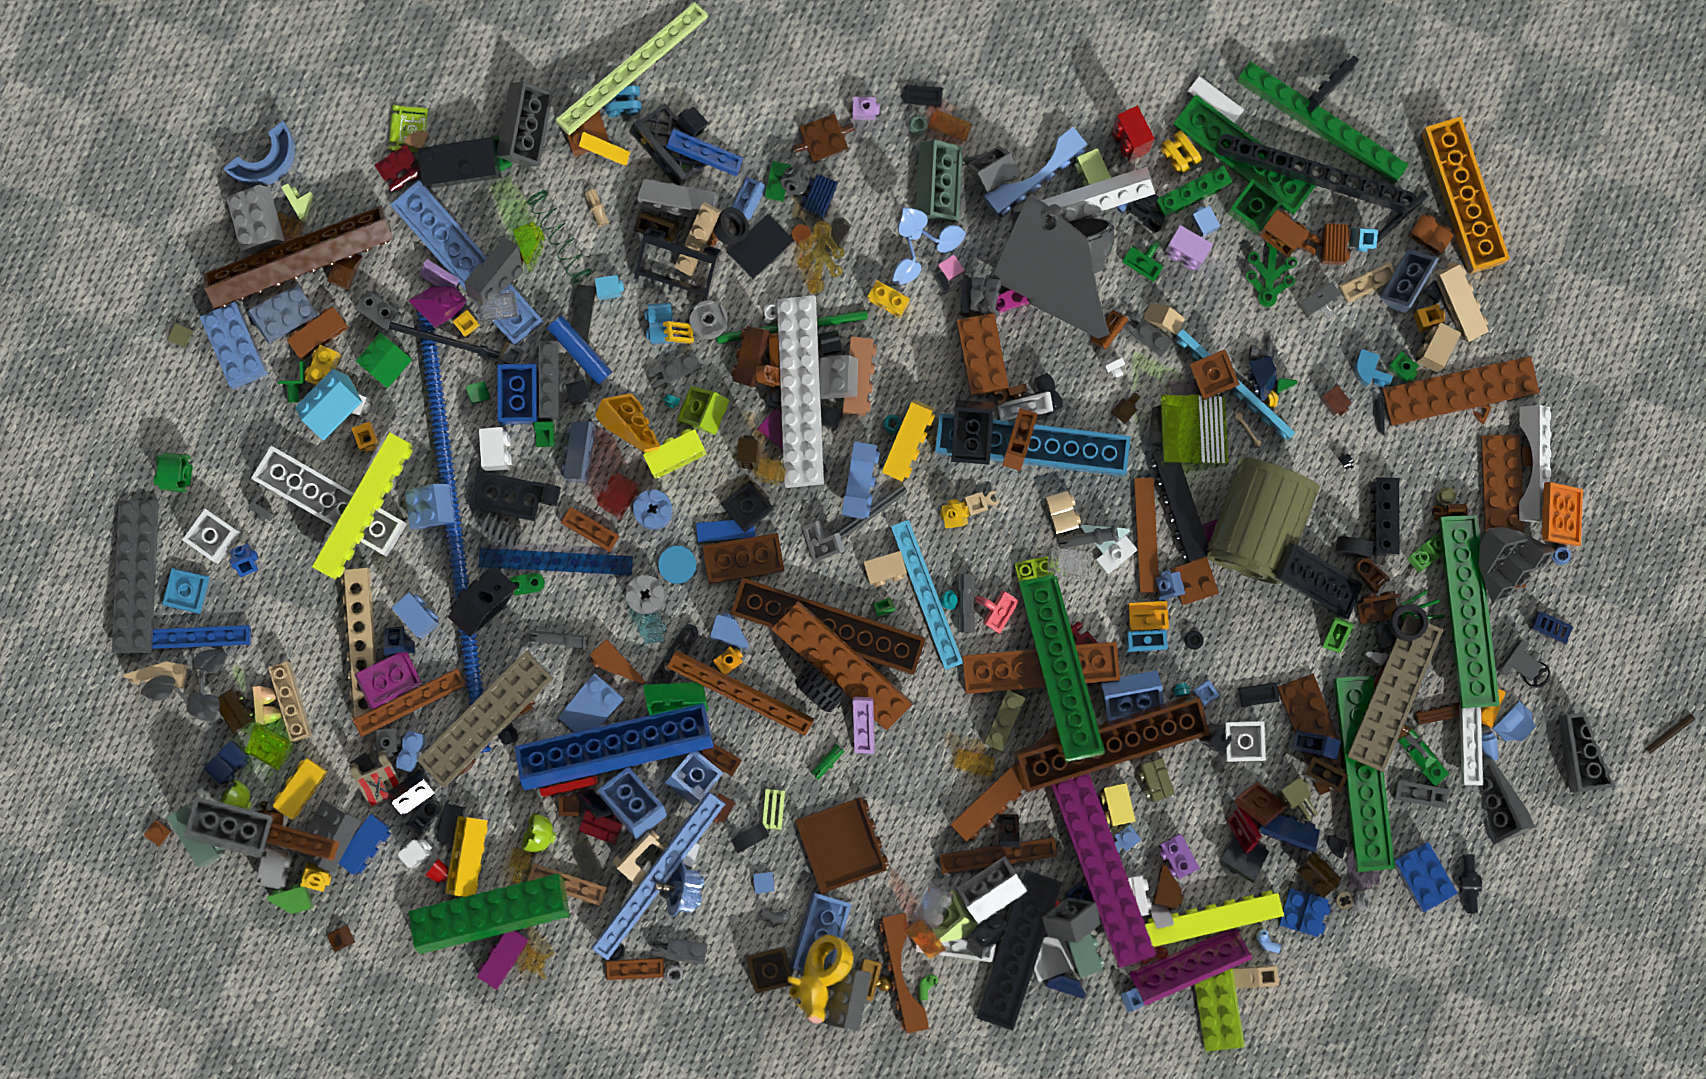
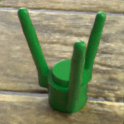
[1399,590,1446,621]

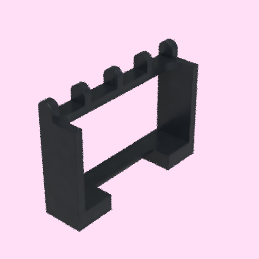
[634,227,721,301]

